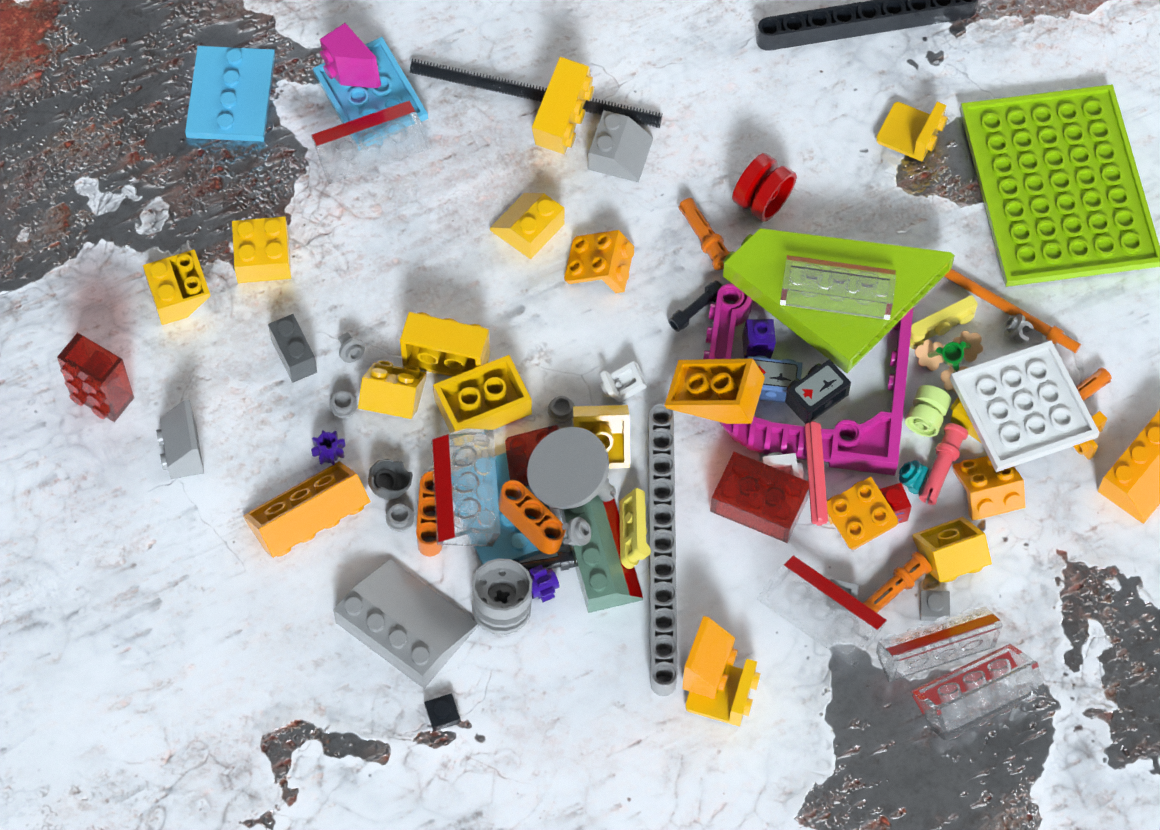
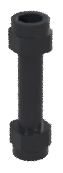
[668,280,723,332]
[513,551,575,573]

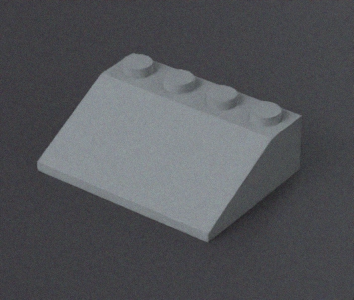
[333,559,479,689]

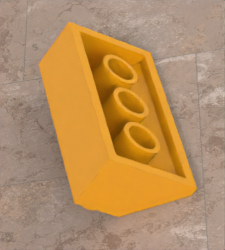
[1098,410,1160,524]
[243,461,371,558]

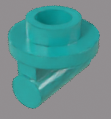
[899,460,929,494]

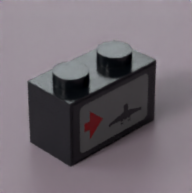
[785,359,851,424]

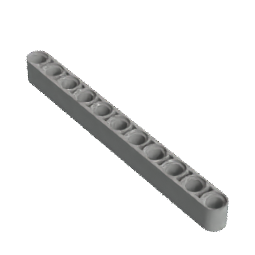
[648,403,678,696]

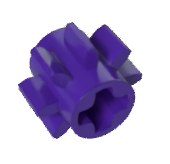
[311,430,346,465]
[529,565,560,602]

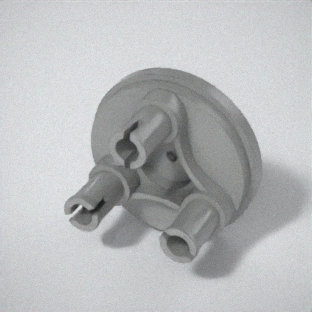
[527,427,616,509]

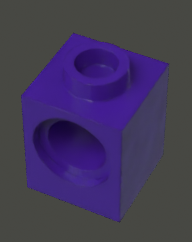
[742,319,776,359]

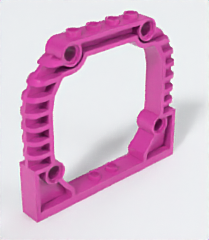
[703,284,913,476]

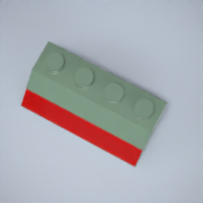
[560,495,643,613]

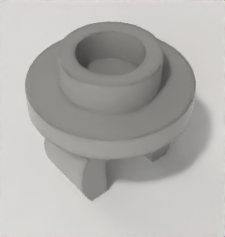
[1004,314,1033,344]
[338,332,365,363]
[562,517,591,546]

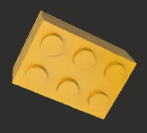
[532,57,595,155]
[400,312,490,377]
[433,355,532,445]

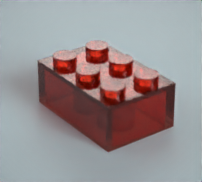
[57,332,134,423]
[710,451,809,543]

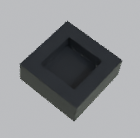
[424,693,461,732]

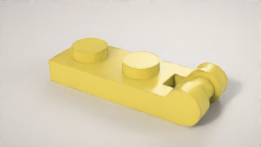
[910,295,978,349]
[619,488,651,569]

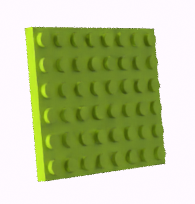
[960,84,1160,287]

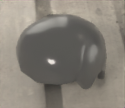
[368,459,413,500]

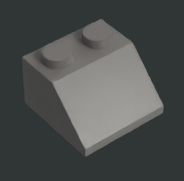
[588,110,653,182]
[156,400,204,479]

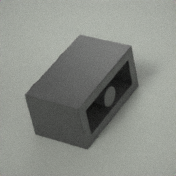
[268,314,317,383]

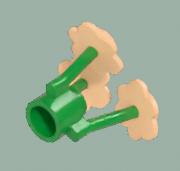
[915,331,983,394]

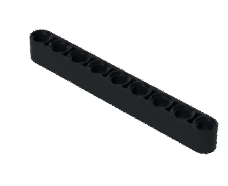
[756,0,979,51]

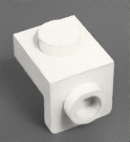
[600,361,647,403]
[760,452,804,489]

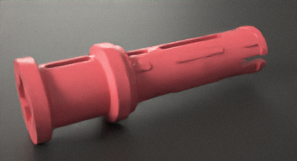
[919,423,968,505]

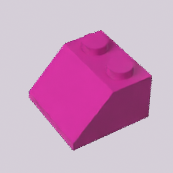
[320,23,381,88]

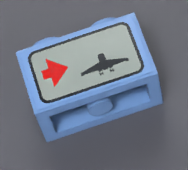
[748,356,803,403]

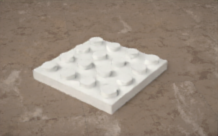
[950,340,1100,472]

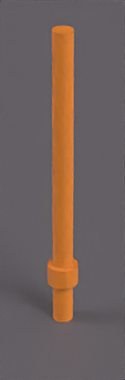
[944,269,1081,353]

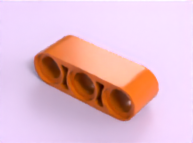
[416,471,443,557]
[497,480,566,554]

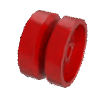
[732,153,797,222]

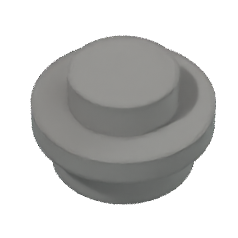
[329,391,357,418]
[548,396,575,423]
[386,504,414,531]

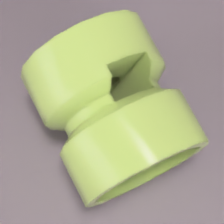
[905,385,952,437]

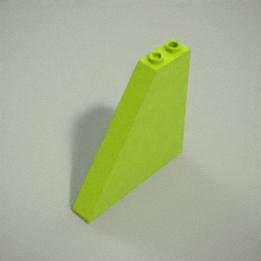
[723,228,955,373]

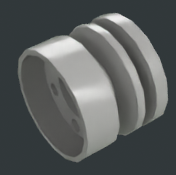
[472,558,532,635]

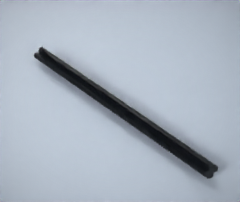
[410,58,663,128]

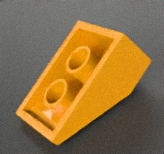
[664,359,765,424]

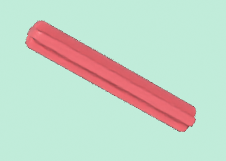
[804,421,828,526]

